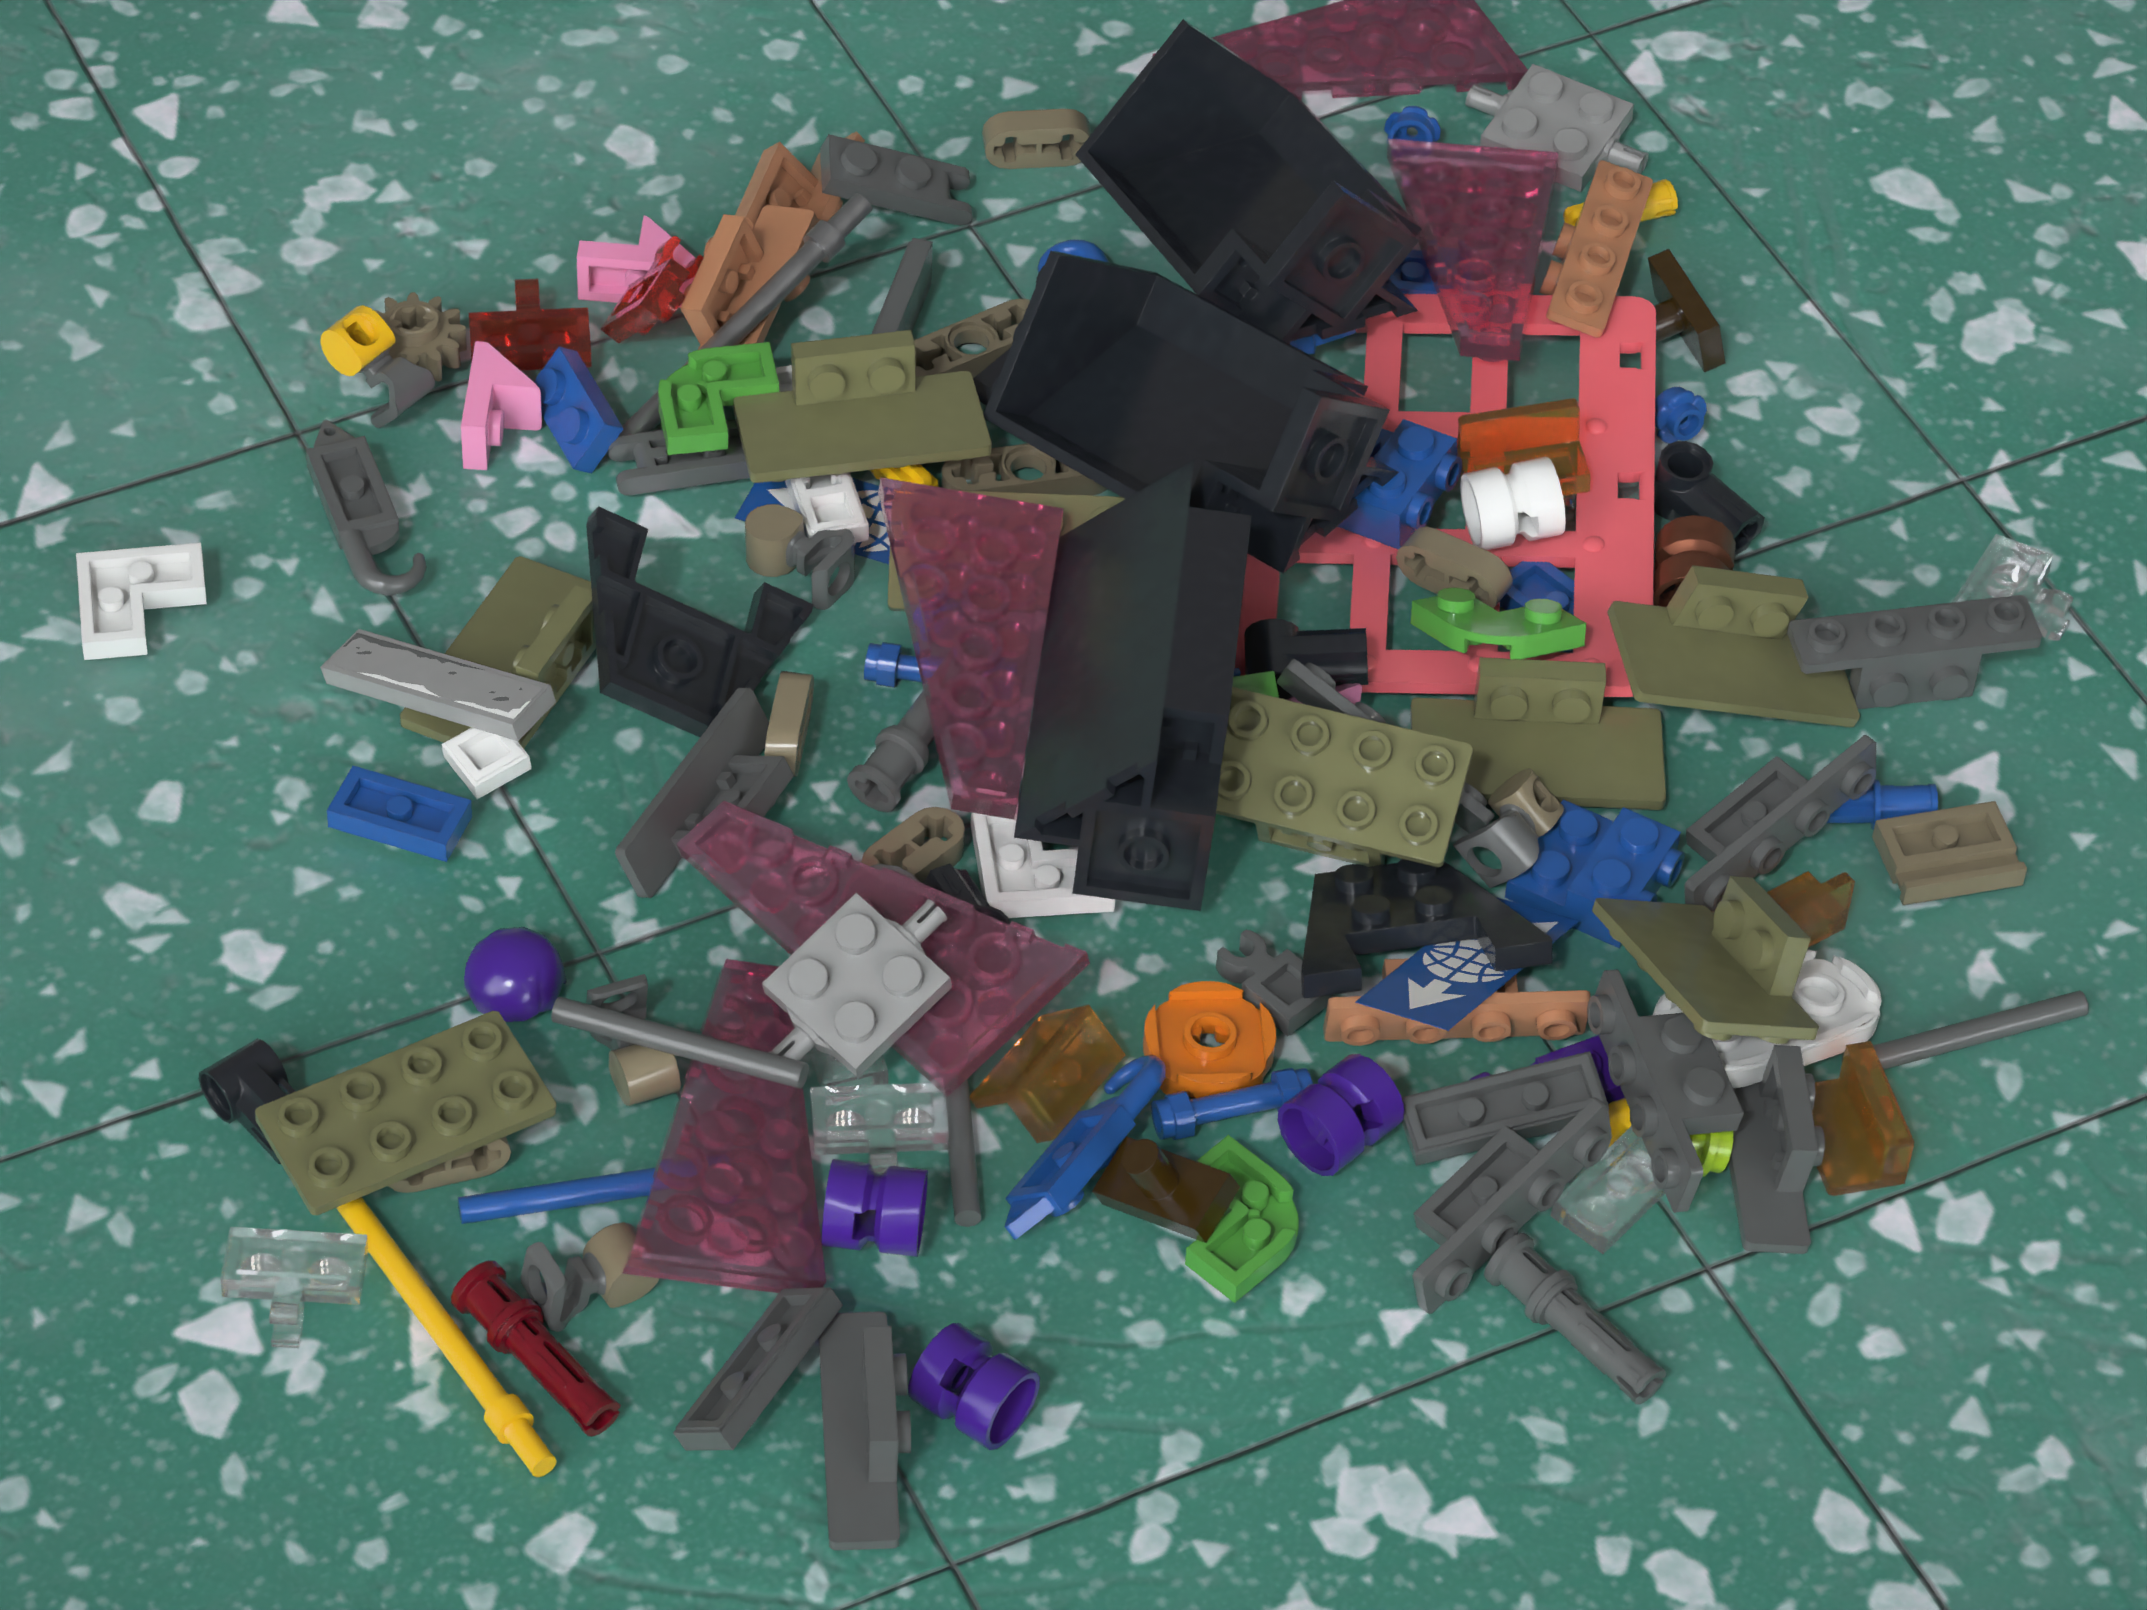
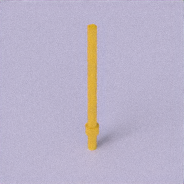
[336,1197,557,1477]

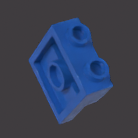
[1337,419,1462,549]
[1505,799,1685,949]

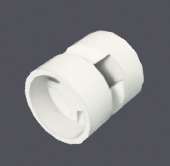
[1460,456,1566,550]

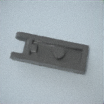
[820,134,972,226]
[608,419,750,495]

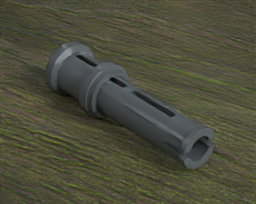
[847,646,986,812]
[1484,1233,1667,1405]

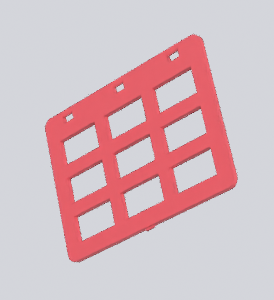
[1235,294,1656,697]

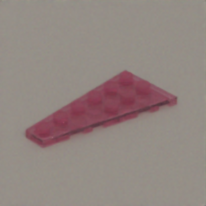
[1152,0,1528,100]
[1387,139,1558,362]
[878,477,1064,820]
[677,801,1090,1097]
[622,959,826,1293]

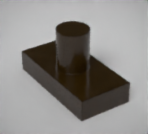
[1648,249,1726,372]
[1092,1136,1240,1243]

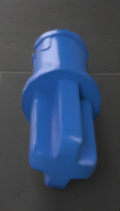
[1827,780,1938,830]

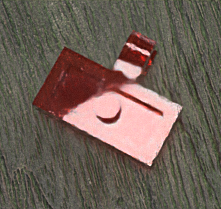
[600,236,704,344]
[469,278,592,371]

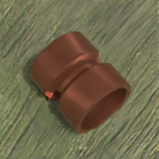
[1653,515,1735,607]

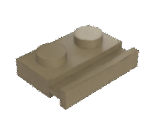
[1872,801,2027,905]

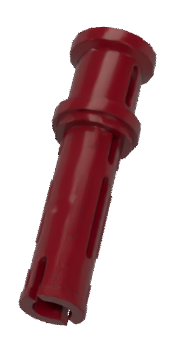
[451,1260,621,1437]

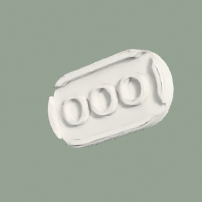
[1653,949,1882,1088]

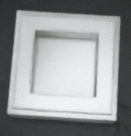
[441,727,531,799]

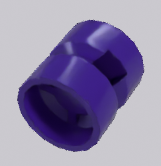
[1277,1054,1405,1176]
[822,1159,928,1257]
[908,1323,1040,1450]

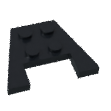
[586,506,814,737]
[1301,859,1552,999]

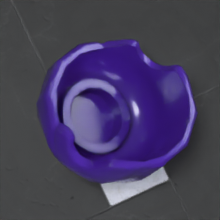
[464,927,567,1022]

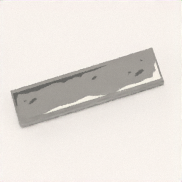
[320,629,556,741]

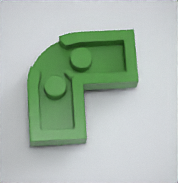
[658,342,779,455]
[1410,588,1586,660]
[1185,1135,1299,1303]

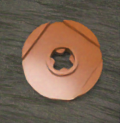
[1143,981,1276,1098]

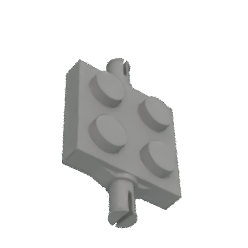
[1465,64,1649,192]
[762,893,952,1078]

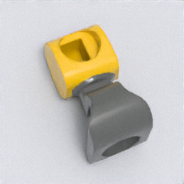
[320,305,435,428]

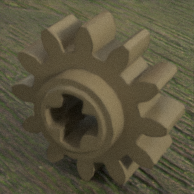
[374,292,467,382]

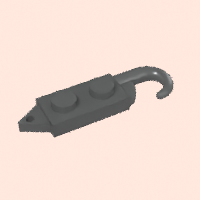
[306,420,427,595]

